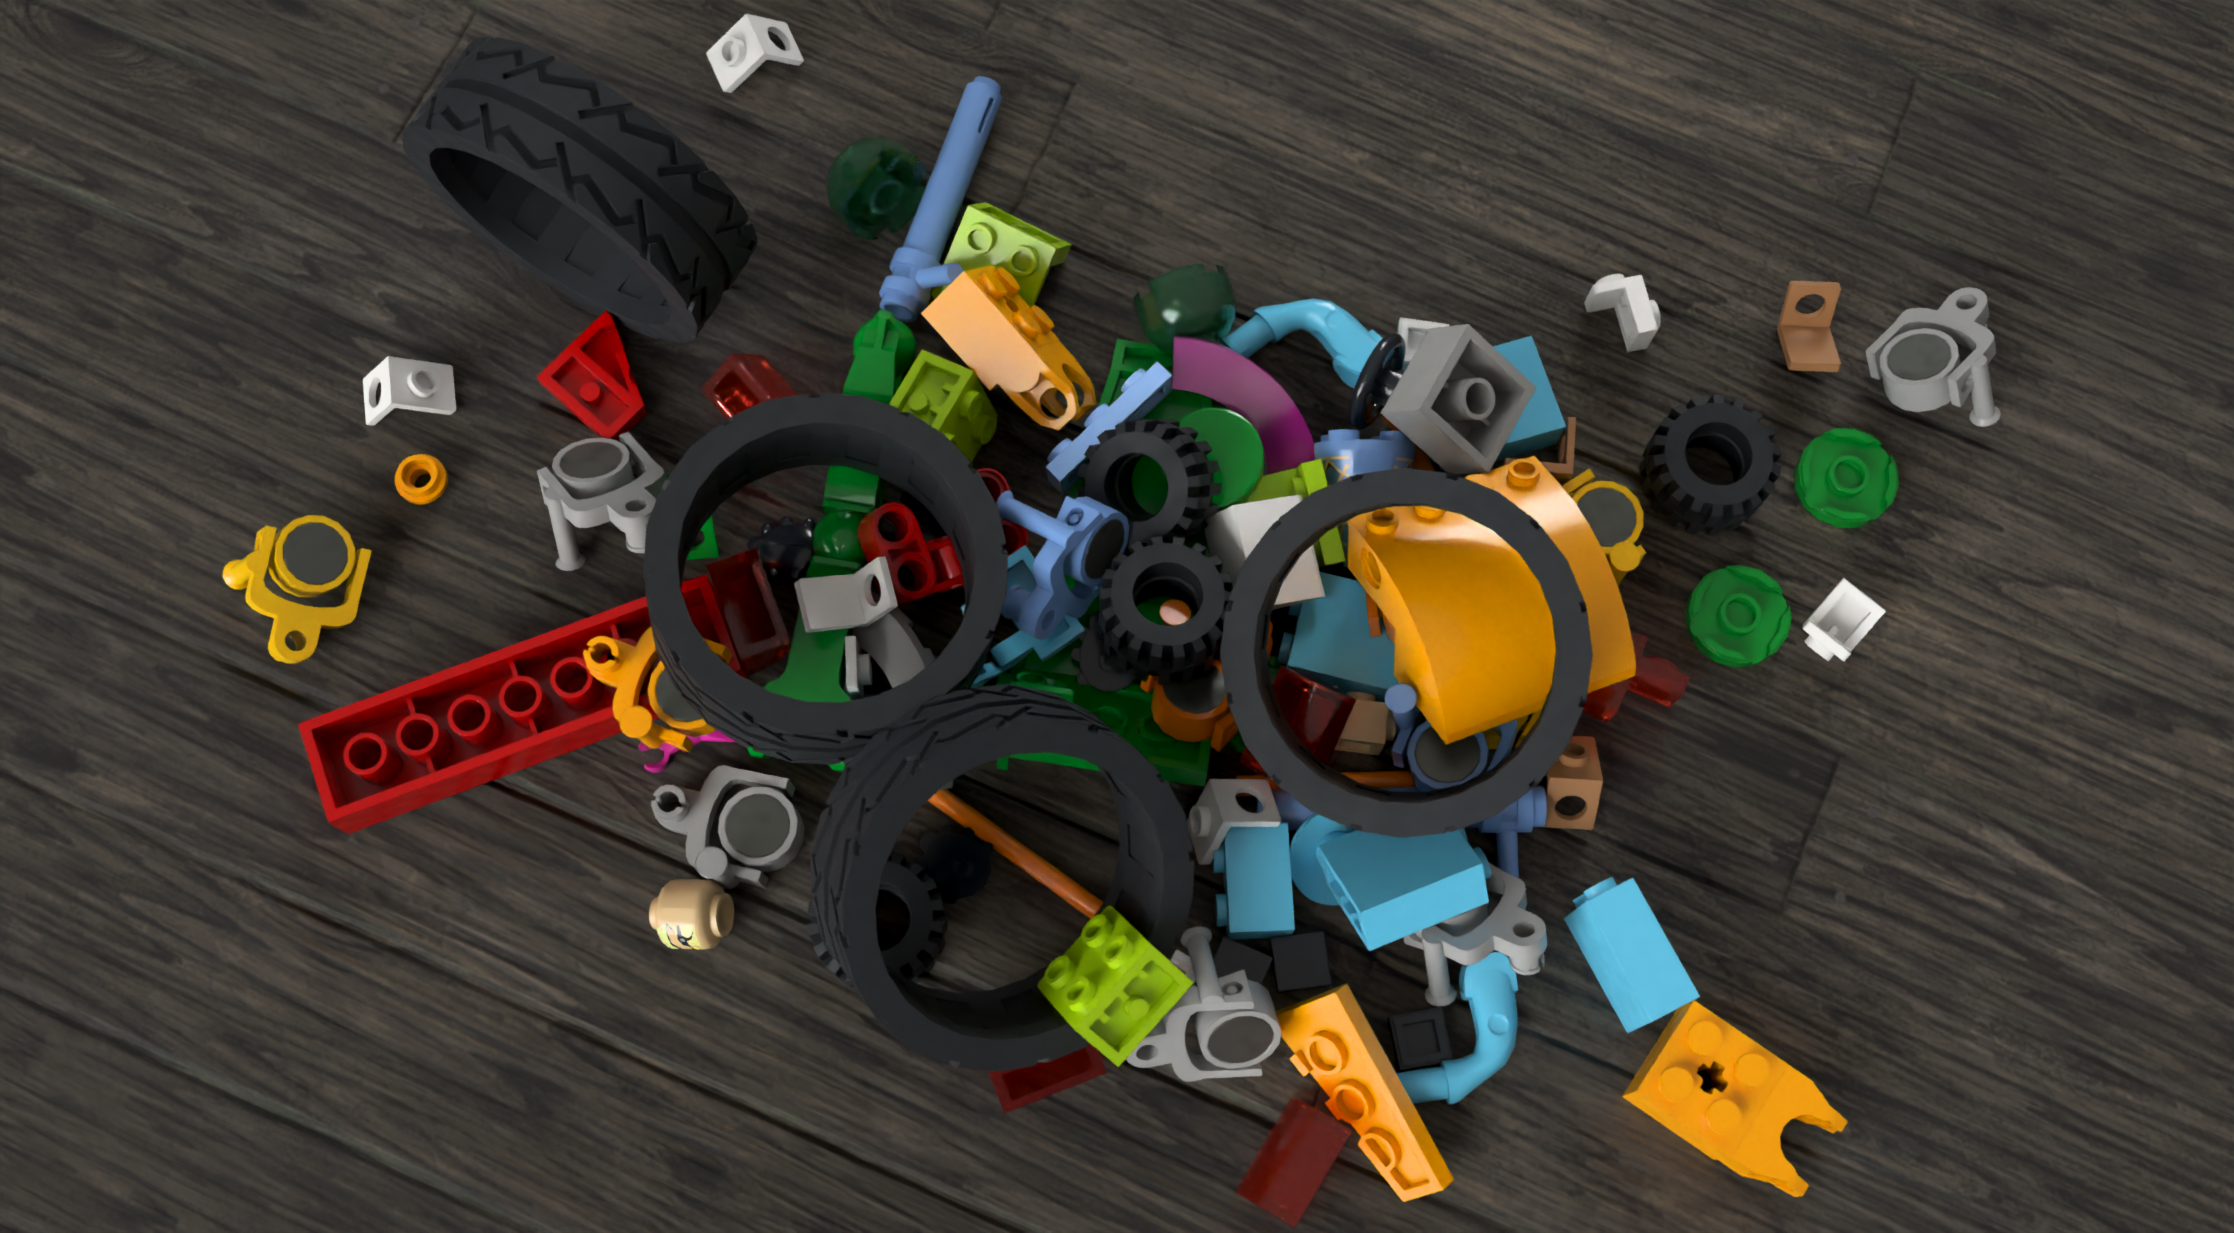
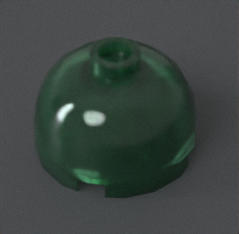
[826,137,927,240]
[1133,264,1237,354]

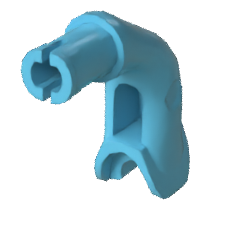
[1220,298,1389,389]
[1396,952,1518,1104]

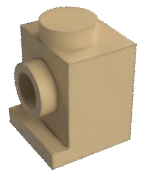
[1317,685,1396,756]

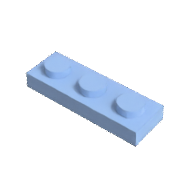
[1045,362,1172,495]

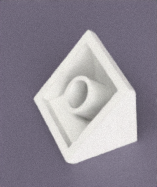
[1204,495,1325,610]

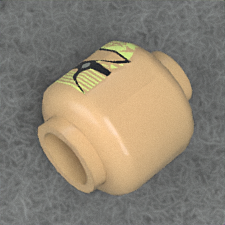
[649,879,734,949]

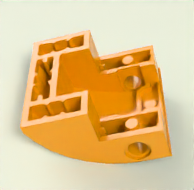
[1347,456,1636,745]

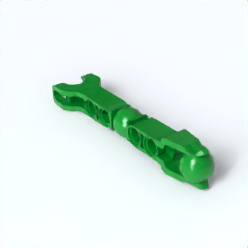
[747,310,916,772]

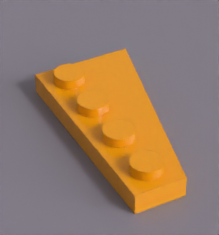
[1276,983,1454,1202]

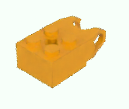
[921,265,1097,430]
[1622,1000,1848,1197]

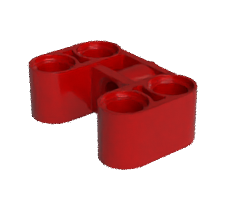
[857,468,1028,605]

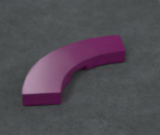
[1172,335,1315,475]

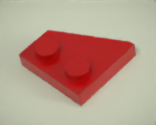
[537,311,648,441]

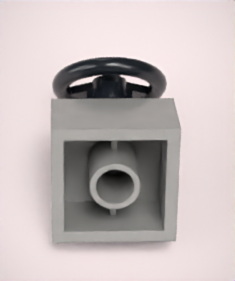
[1349,324,1536,474]

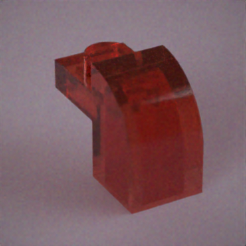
[1582,633,1690,723]

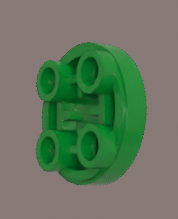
[1161,408,1265,512]

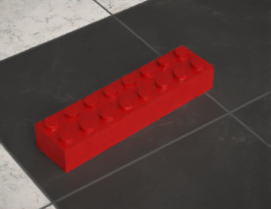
[298,574,748,834]

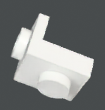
[1584,274,1661,352]
[1802,577,1886,662]

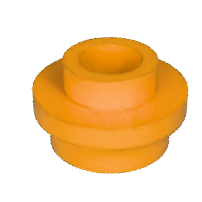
[395,454,448,505]

